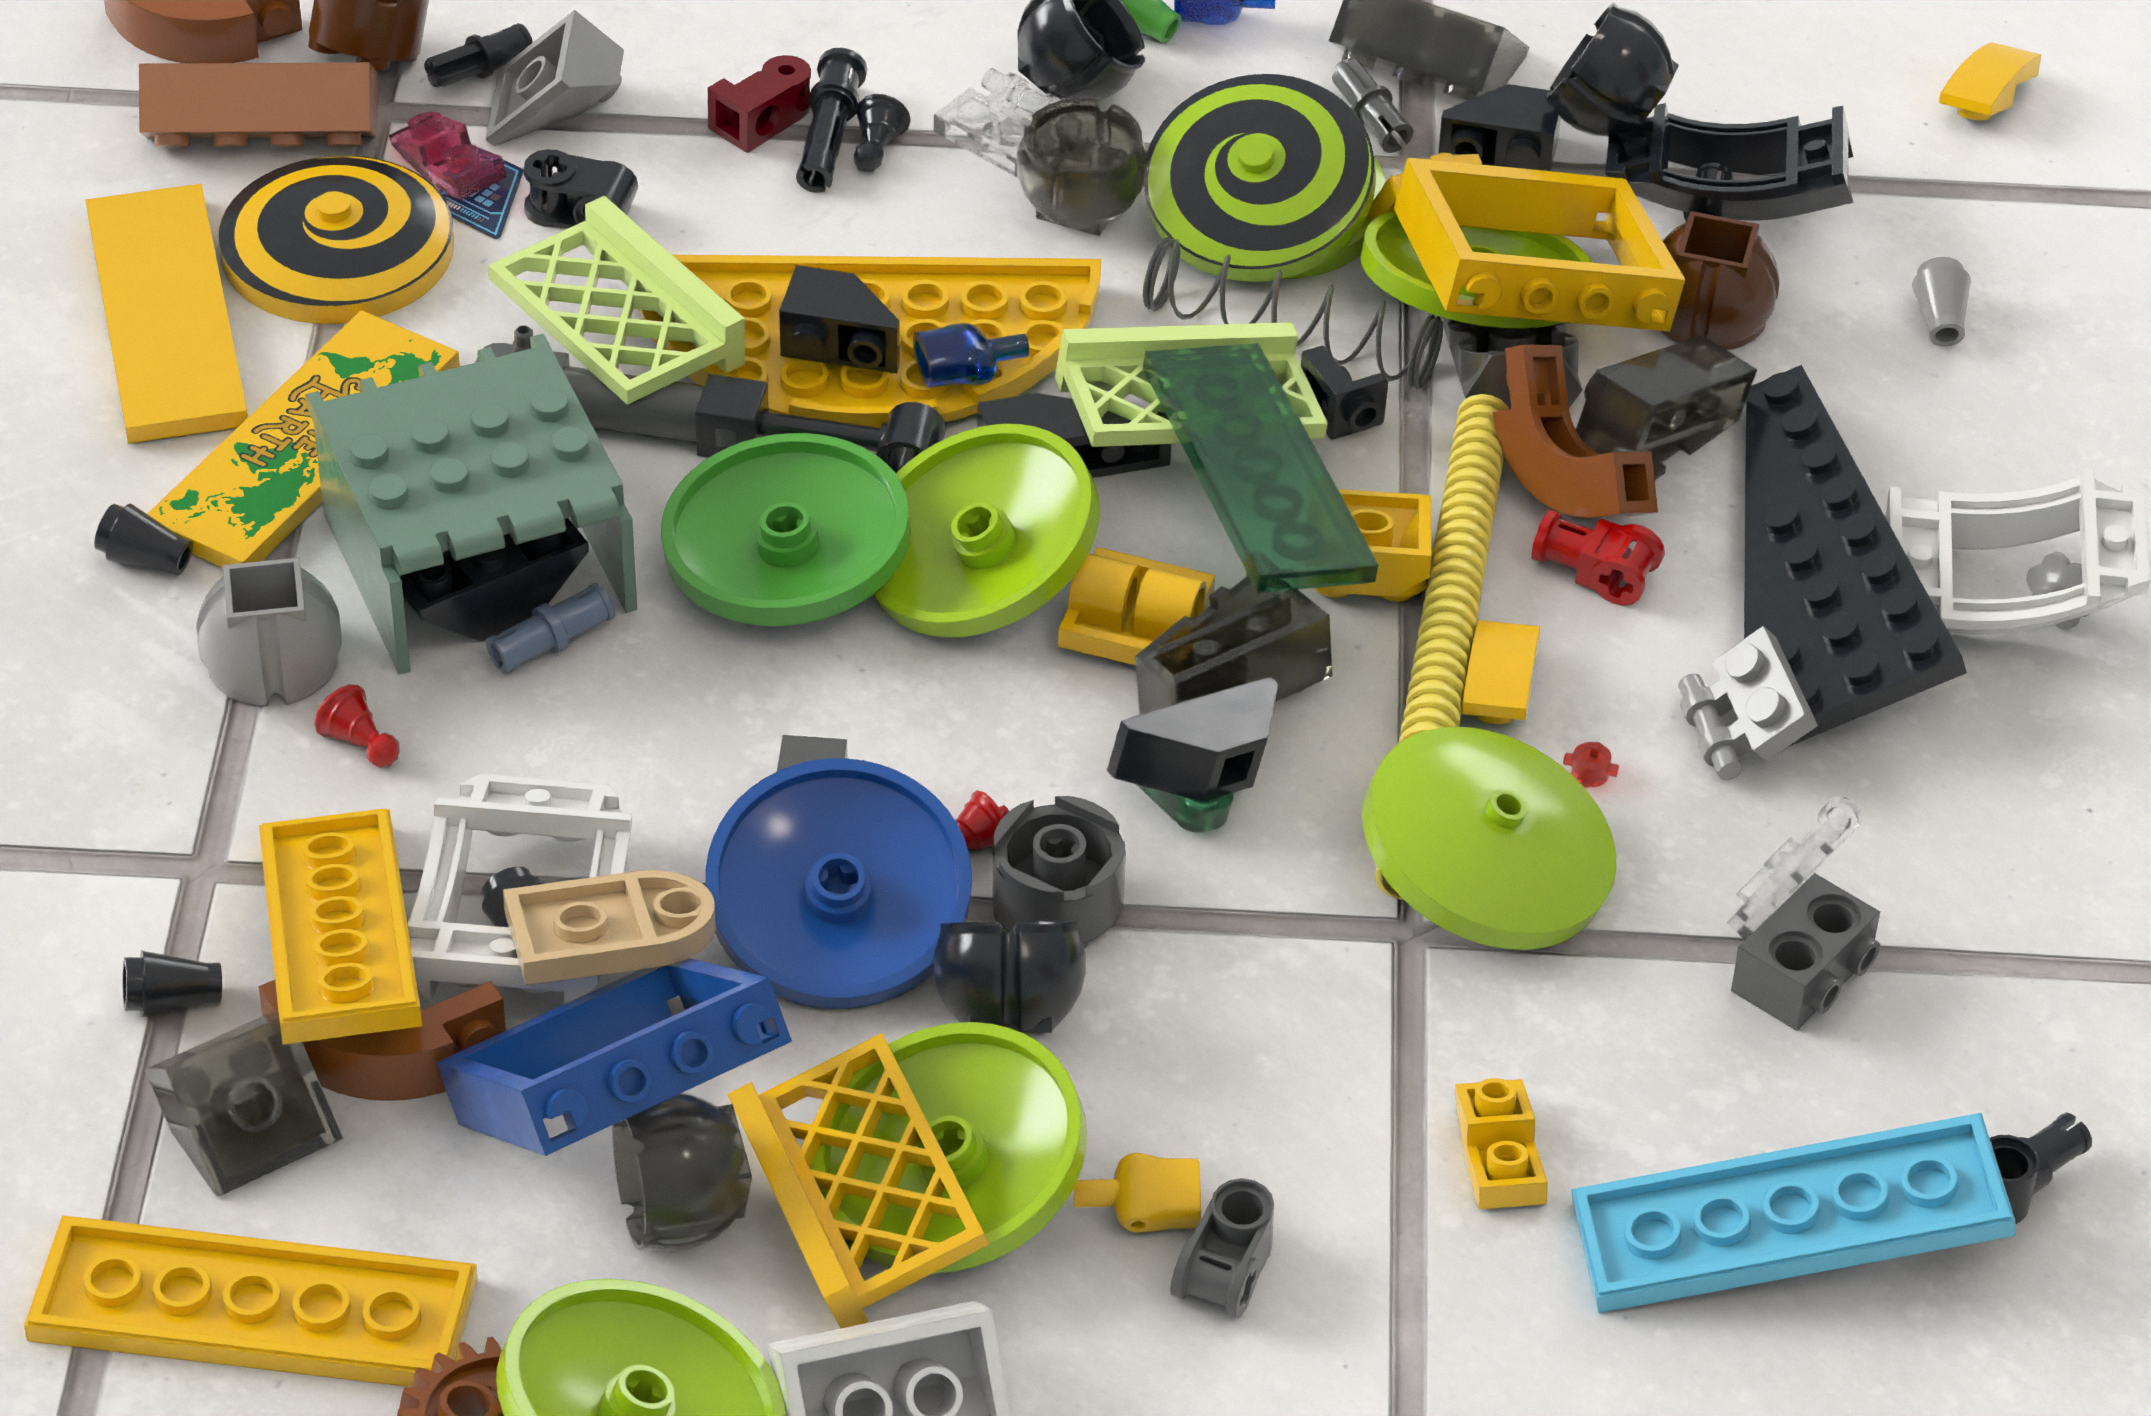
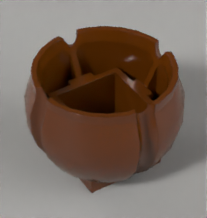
[1661,211,1780,351]

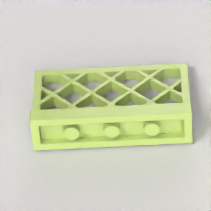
[488,196,745,405]
[1055,322,1328,447]

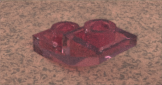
[389,112,507,200]

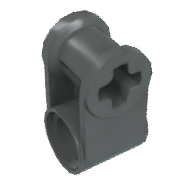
[1170,1178,1274,1319]

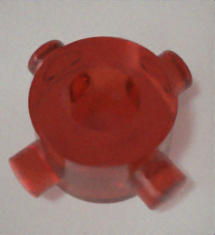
[1563,742,1619,788]

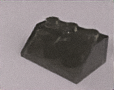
[1329,0,1530,102]

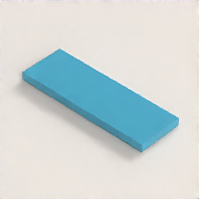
[1571,1113,2016,1313]

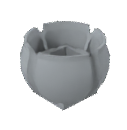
[196,557,342,706]

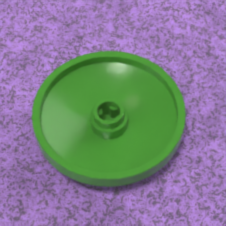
[661,433,911,626]

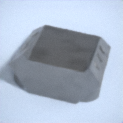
[1443,318,1583,409]

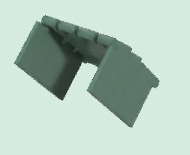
[305,334,637,675]

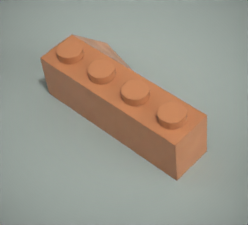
[139,62,380,148]

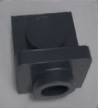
[1301,345,1388,440]

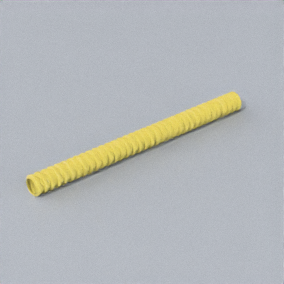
[1375,394,1509,900]

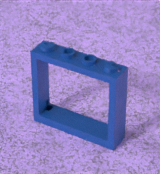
[435,958,792,1156]

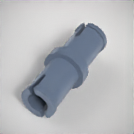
[486,582,615,674]

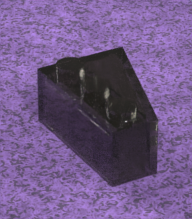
[1576,335,1757,480]
[1135,557,1333,715]

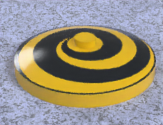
[218,156,454,324]

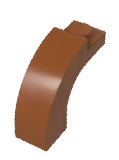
[104,0,303,63]
[1493,345,1658,518]
[258,980,506,1101]

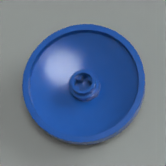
[705,758,972,1009]

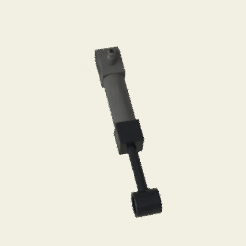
[475,325,946,474]

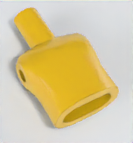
[1073,1153,1201,1233]

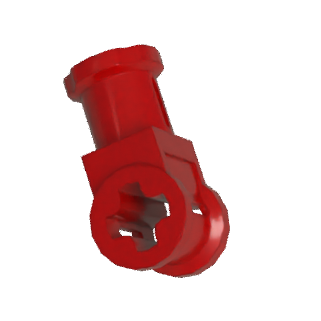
[1531,510,1665,606]

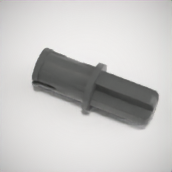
[1332,59,1414,153]

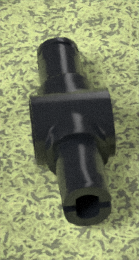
[1990,1112,2092,1224]

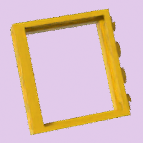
[1394,157,1685,332]

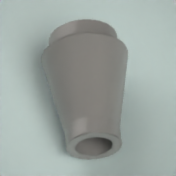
[1912,257,1971,346]

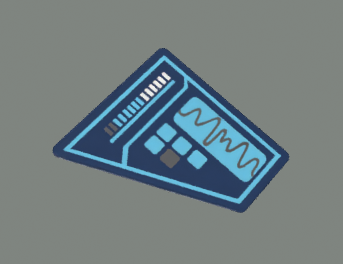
[439,153,524,239]

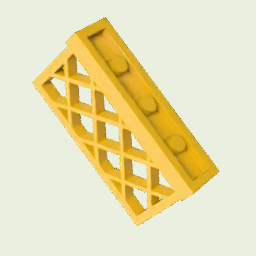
[727,1033,990,1329]

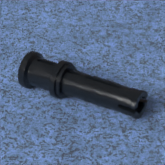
[796,47,868,193]

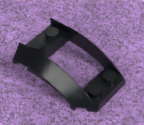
[1605,103,1854,221]

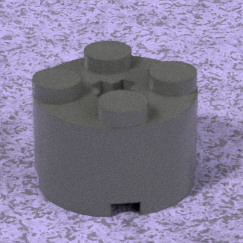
[992,796,1126,949]

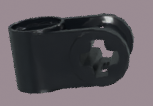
[524,149,639,229]

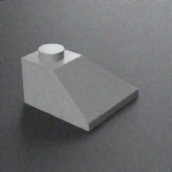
[485,10,624,146]

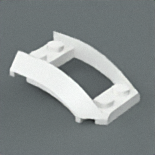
[1886,468,2150,635]
[408,774,632,1004]

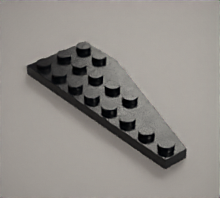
[1744,365,1967,746]

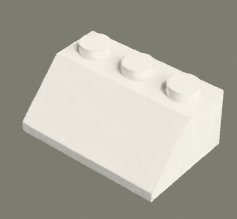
[767,1301,1011,1416]

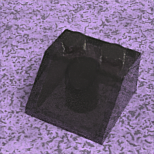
[144,1013,343,1196]

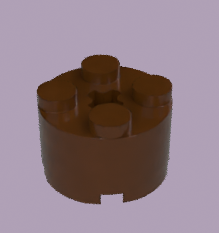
[308,0,429,71]

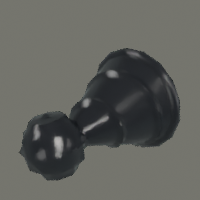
[853,94,911,171]

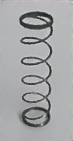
[1142,236,1443,390]

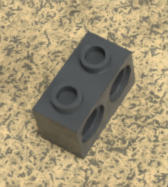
[1731,873,1881,1031]

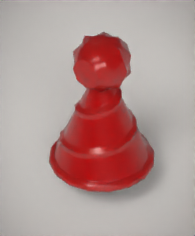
[314,684,400,768]
[955,790,1009,850]

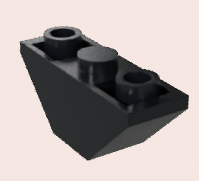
[399,518,589,642]
[1107,676,1278,802]

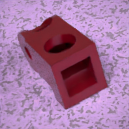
[707,55,811,153]

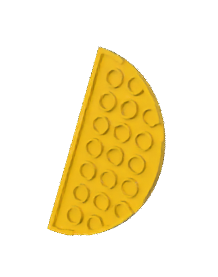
[638,254,1101,428]

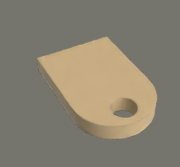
[503,870,716,986]

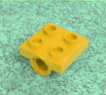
[1058,547,1215,676]

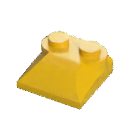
[1304,487,1431,602]

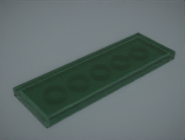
[1143,343,1379,593]

